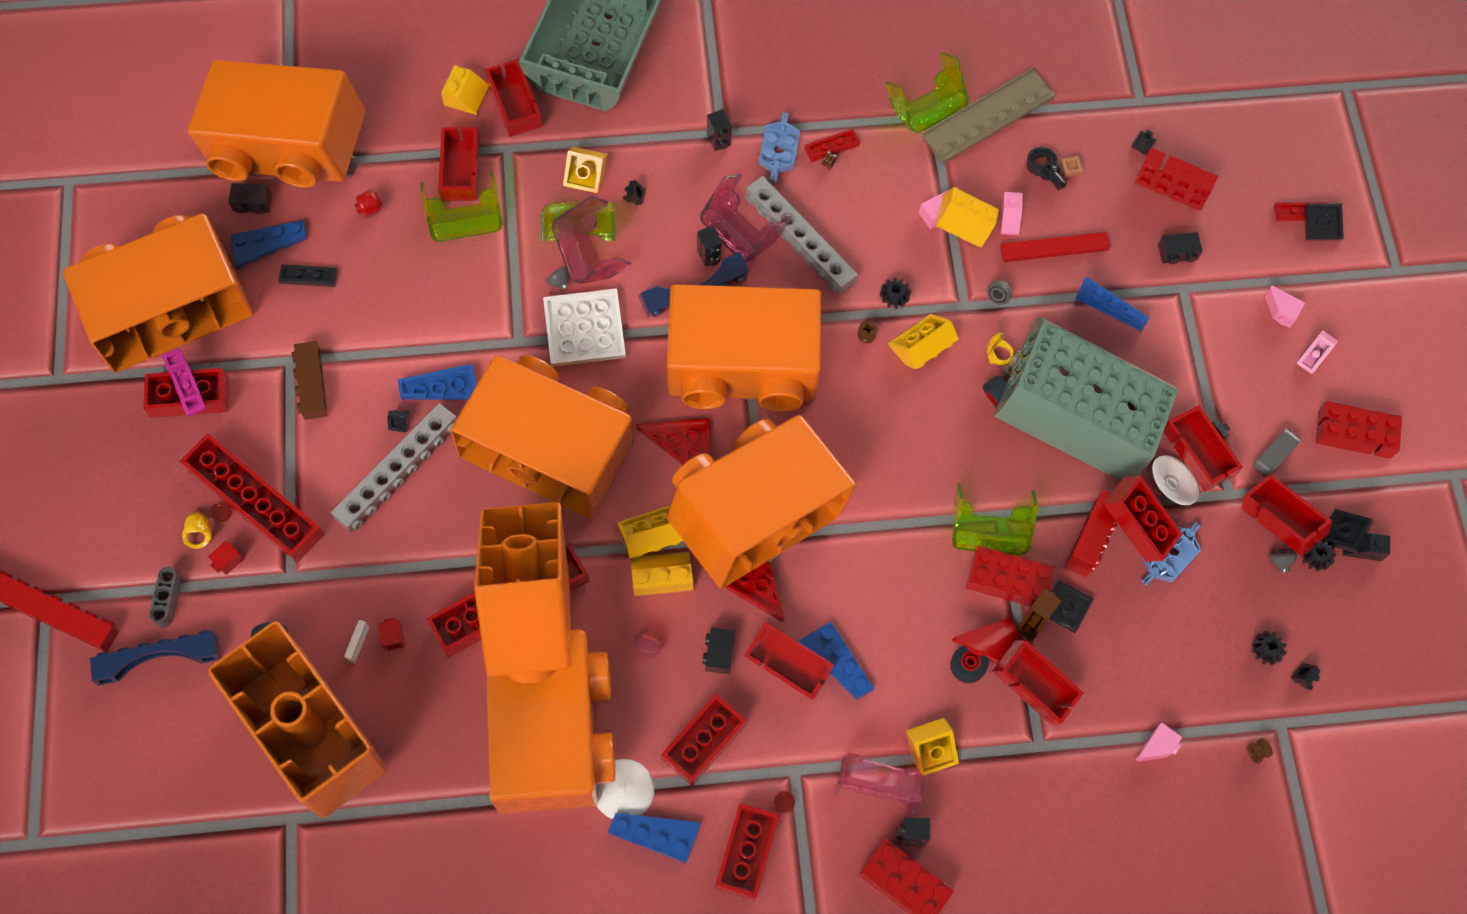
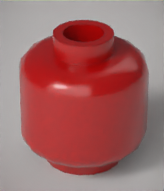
[354,190,383,217]

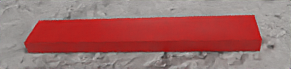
[1000,232,1111,263]

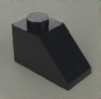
[1342,533,1390,561]

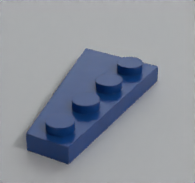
[230,220,307,270]
[1075,276,1149,332]
[397,364,477,400]
[798,622,874,700]
[608,813,701,864]

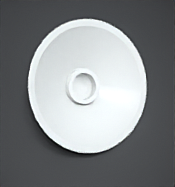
[1152,455,1199,505]
[596,759,655,819]

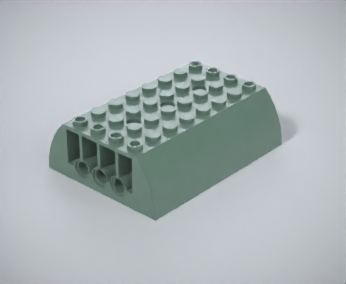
[519,0,662,111]
[994,317,1178,481]

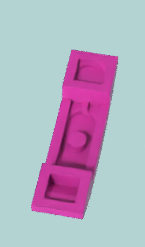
[162,348,206,417]

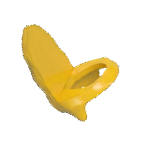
[986,333,1014,365]
[182,511,212,549]

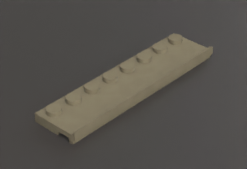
[922,68,1055,164]

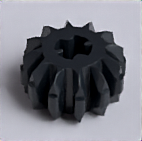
[879,277,911,310]
[1300,540,1337,572]
[1251,631,1287,665]

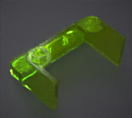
[885,52,969,133]
[420,170,503,242]
[540,202,616,242]
[952,483,1038,555]

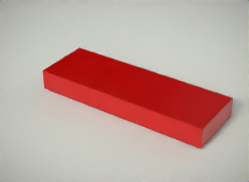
[804,129,860,163]
[1274,202,1329,221]

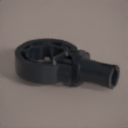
[1026,147,1067,190]

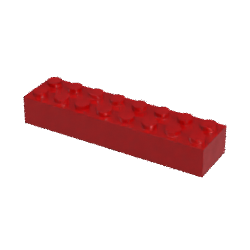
[180,433,325,563]
[426,542,589,658]

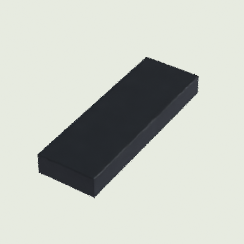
[279,264,338,287]

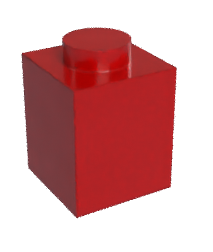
[208,540,244,575]
[378,618,405,651]

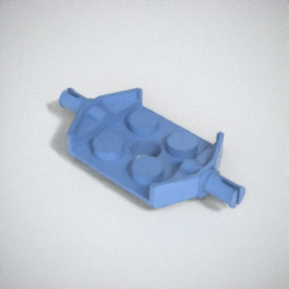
[759,112,800,183]
[1141,522,1201,586]

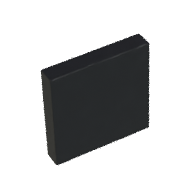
[1304,203,1344,241]
[1322,509,1374,553]
[1049,580,1094,633]

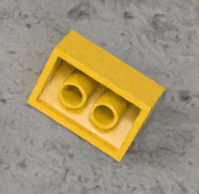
[935,187,999,248]
[888,314,959,369]
[617,505,683,558]
[631,552,693,596]

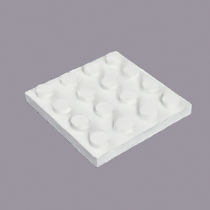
[543,289,626,367]

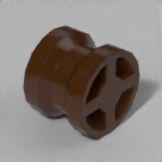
[858,320,877,343]
[1246,738,1273,764]

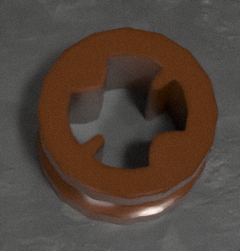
[822,151,837,169]

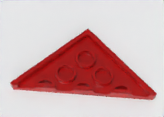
[636,418,713,465]
[724,561,785,622]
[952,617,1023,665]

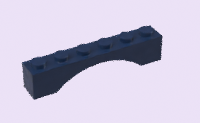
[639,252,750,317]
[90,630,221,686]

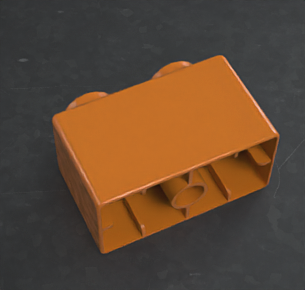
[187,60,366,188]
[63,213,253,373]
[667,284,821,412]
[450,355,633,519]
[667,415,857,589]
[474,502,571,683]
[208,622,387,818]
[486,629,616,814]

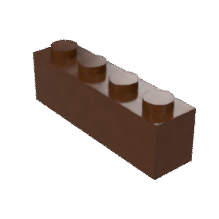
[292,341,328,420]
[1017,589,1061,641]

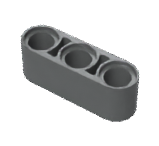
[1253,428,1302,477]
[149,567,181,628]

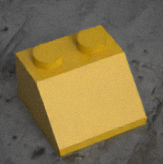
[441,65,490,115]
[563,146,608,193]
[906,718,959,776]

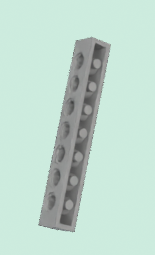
[745,176,858,295]
[331,403,457,533]

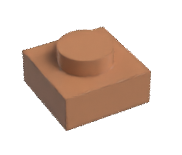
[1060,156,1083,177]

